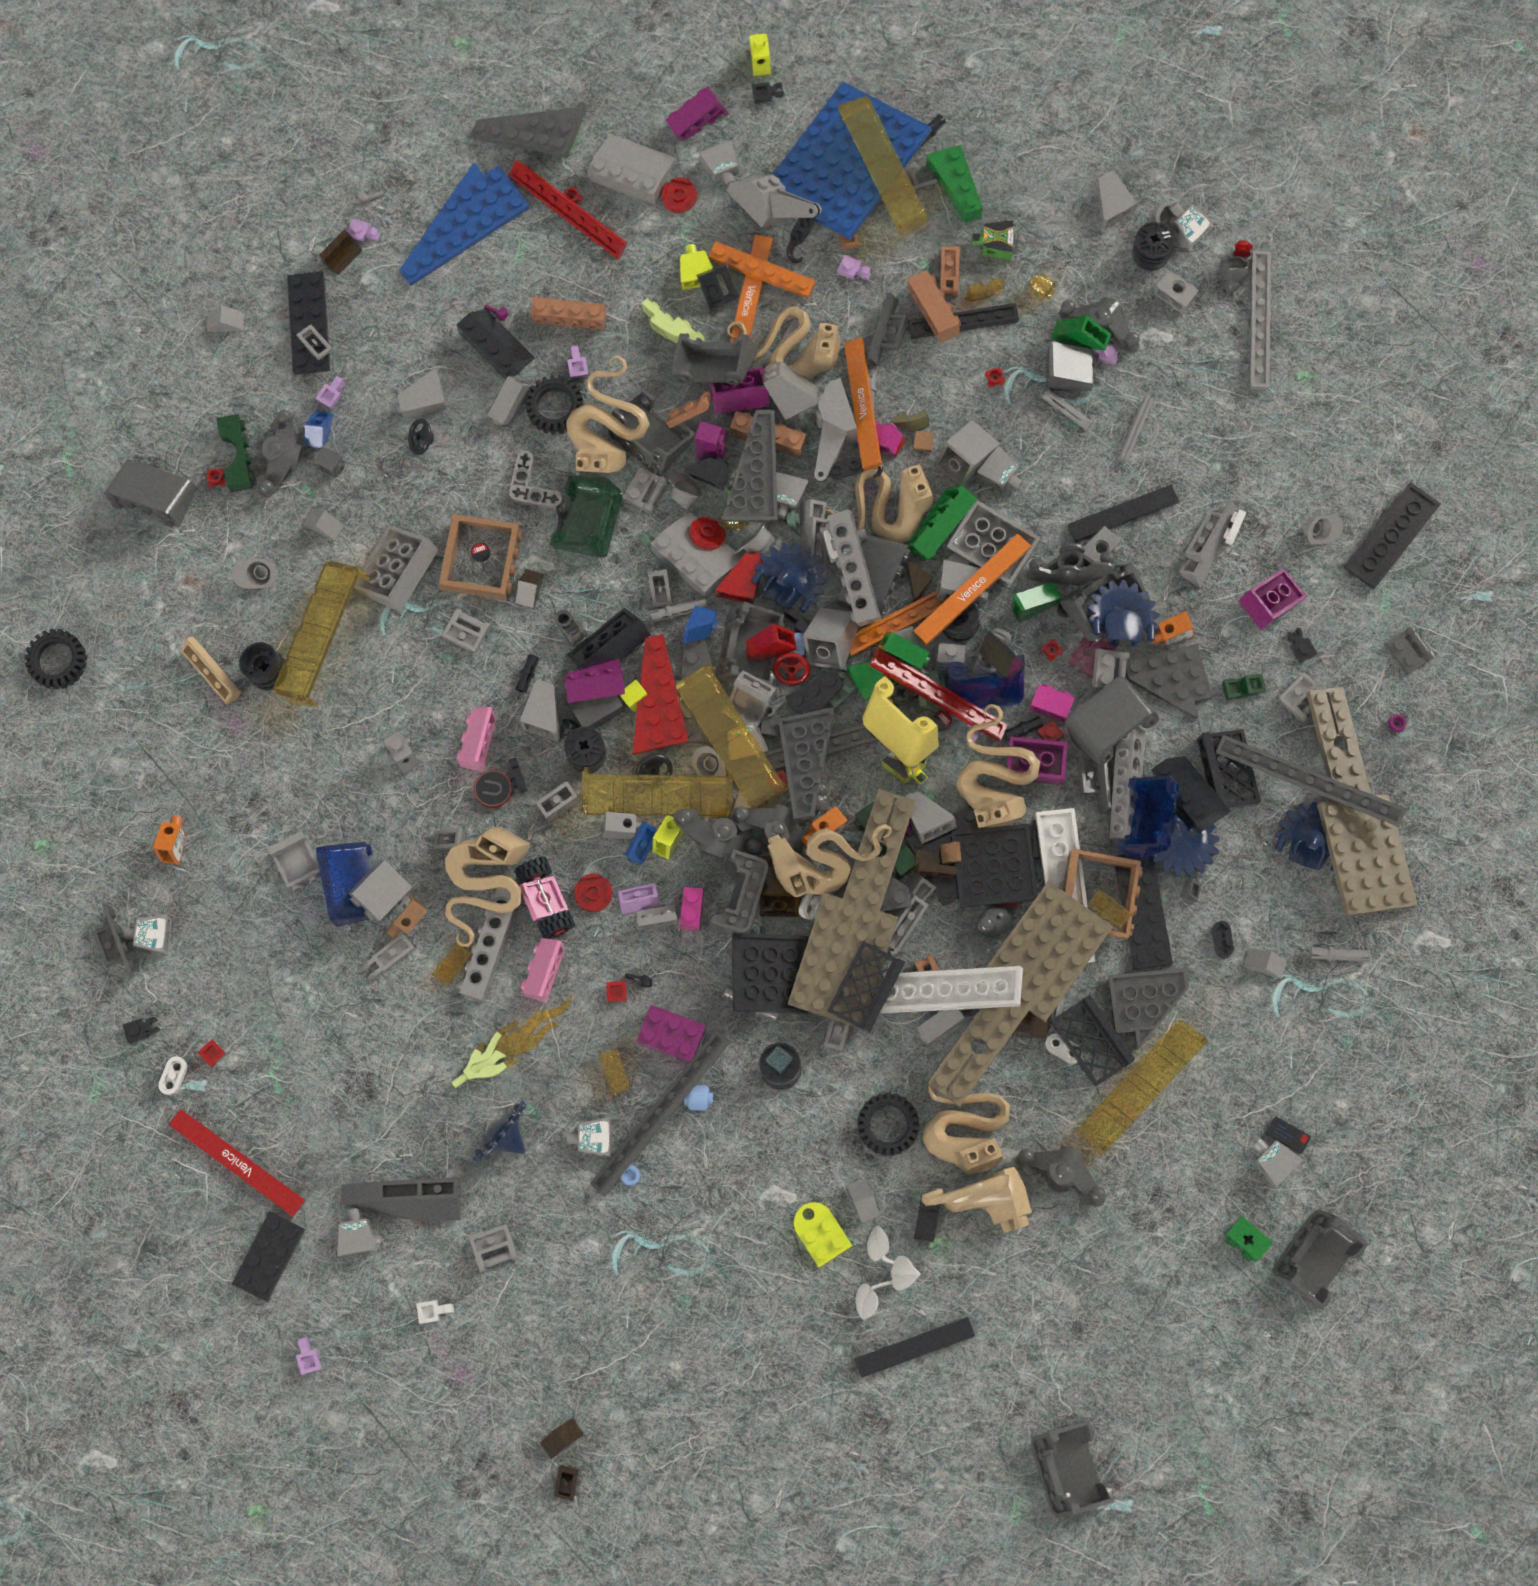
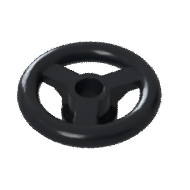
[408,418,434,455]
[635,754,673,788]

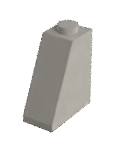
[1096,170,1137,229]
[396,369,447,419]
[488,376,532,426]
[905,791,957,844]
[917,1009,976,1044]

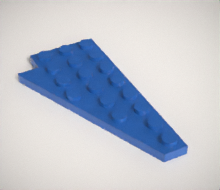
[400,163,530,286]

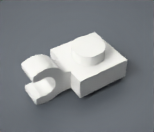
[417,1300,454,1324]

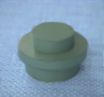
[787,509,801,528]
[639,530,655,548]

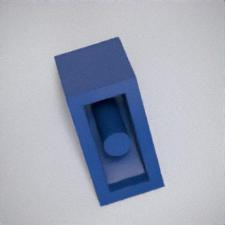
[304,411,333,449]
[683,605,718,644]

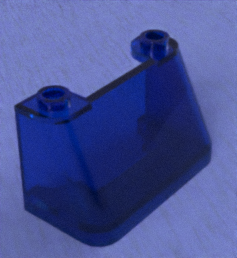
[945,654,1025,709]
[1117,775,1180,861]
[316,841,373,927]

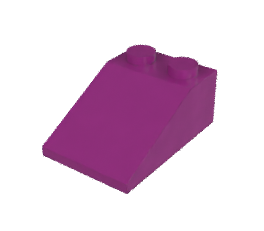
[1238,568,1307,630]

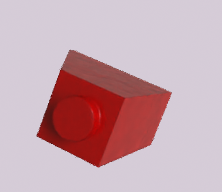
[717,552,763,605]
[746,624,797,662]

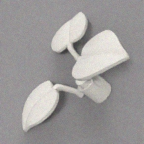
[856,1226,921,1320]

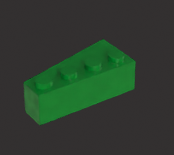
[925,145,983,223]
[907,485,978,561]

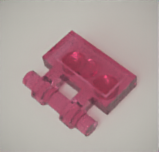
[1068,637,1117,679]

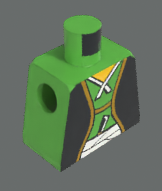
[972,220,1013,260]

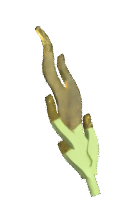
[451,995,573,1088]

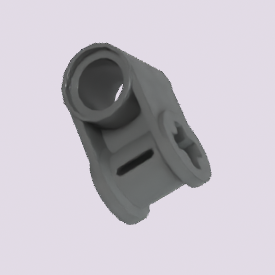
[555,610,588,647]
[891,684,919,706]

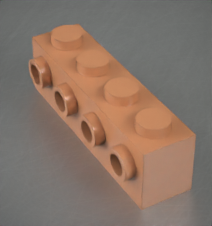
[907,270,961,343]
[530,297,607,330]
[730,411,806,458]

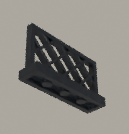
[1197,729,1260,808]
[827,941,905,1033]
[1050,994,1136,1087]

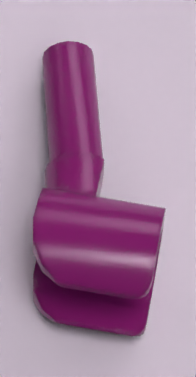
[484,304,509,321]

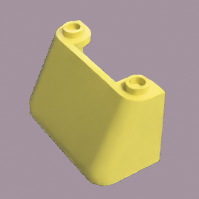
[862,676,939,767]

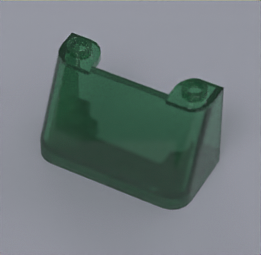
[550,476,622,558]

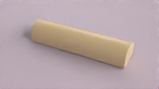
[180,637,241,704]

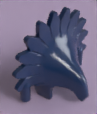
[751,542,828,613]
[1087,580,1160,647]
[1275,802,1334,872]
[1145,808,1220,877]
[472,1100,527,1163]

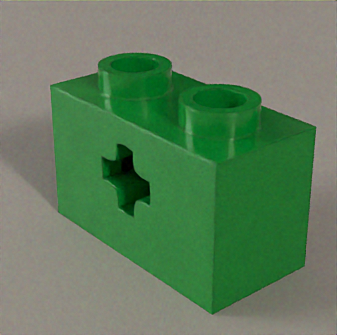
[1224,1216,1273,1262]

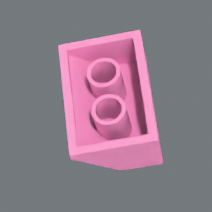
[457,707,497,772]
[521,938,565,1003]

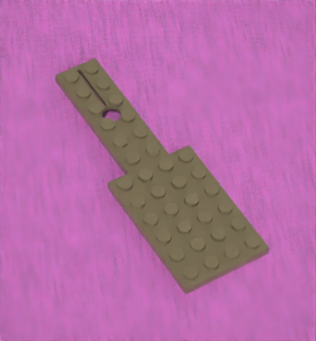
[1306,687,1418,917]
[787,789,915,1029]
[927,881,1114,1107]

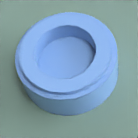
[620,1165,641,1186]

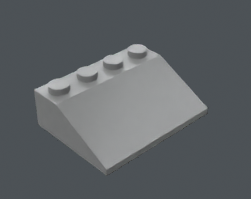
[587,134,676,205]
[946,500,1041,586]
[650,511,742,599]
[351,525,439,612]

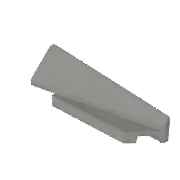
[800,499,828,577]
[1179,500,1236,588]
[887,873,936,955]

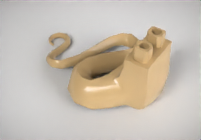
[727,306,840,381]
[566,356,649,474]
[825,464,933,544]
[956,704,1040,828]
[768,824,892,897]
[445,827,531,947]
[923,1055,1010,1174]
[921,1167,1032,1233]

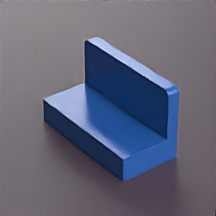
[624,821,657,865]

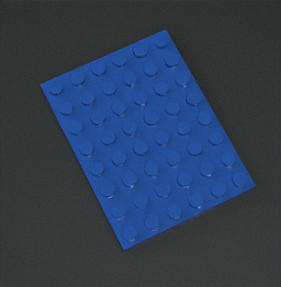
[772,82,932,240]

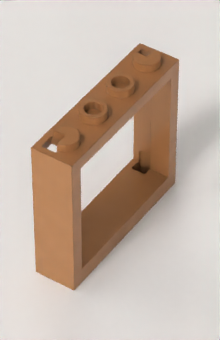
[439,514,523,600]
[1062,849,1142,940]

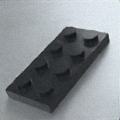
[232,1211,306,1302]

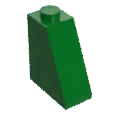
[1051,315,1111,351]
[1010,582,1062,623]
[878,631,930,669]
[846,657,896,700]

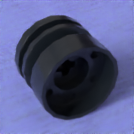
[1132,222,1174,271]
[942,602,980,642]
[239,642,288,691]
[564,727,607,773]
[759,1042,802,1090]

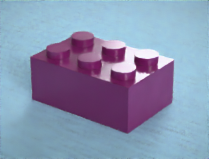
[709,367,770,414]
[1006,736,1068,785]
[636,1004,707,1063]

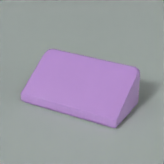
[618,883,660,914]

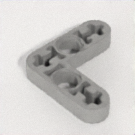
[509,450,563,510]

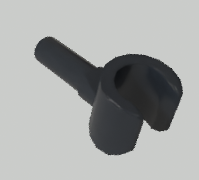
[556,505,568,532]
[625,973,652,988]

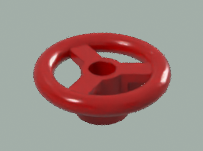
[773,652,811,685]

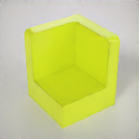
[620,680,647,712]

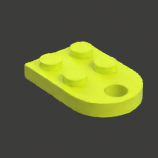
[794,1202,852,1268]

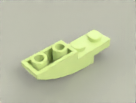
[642,299,705,344]

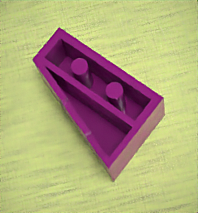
[665,86,730,142]
[695,421,729,460]
[564,659,625,703]

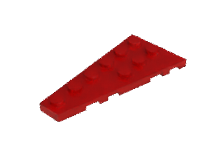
[633,634,689,755]

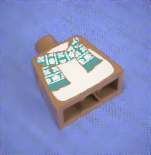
[386,893,428,938]

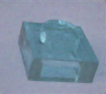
[765,1046,793,1074]

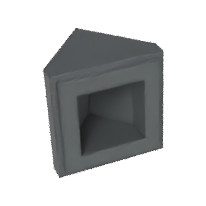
[1180,877,1202,902]

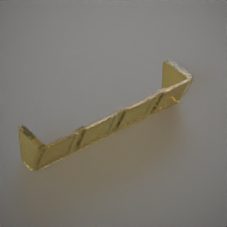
[837,96,929,236]
[273,561,370,707]
[675,665,789,808]
[582,767,733,817]
[1077,1020,1208,1156]

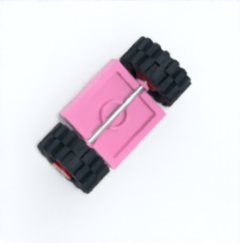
[514,856,575,939]

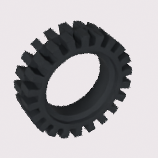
[525,375,584,435]
[24,629,87,689]
[857,1093,919,1156]

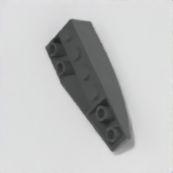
[341,1178,461,1222]

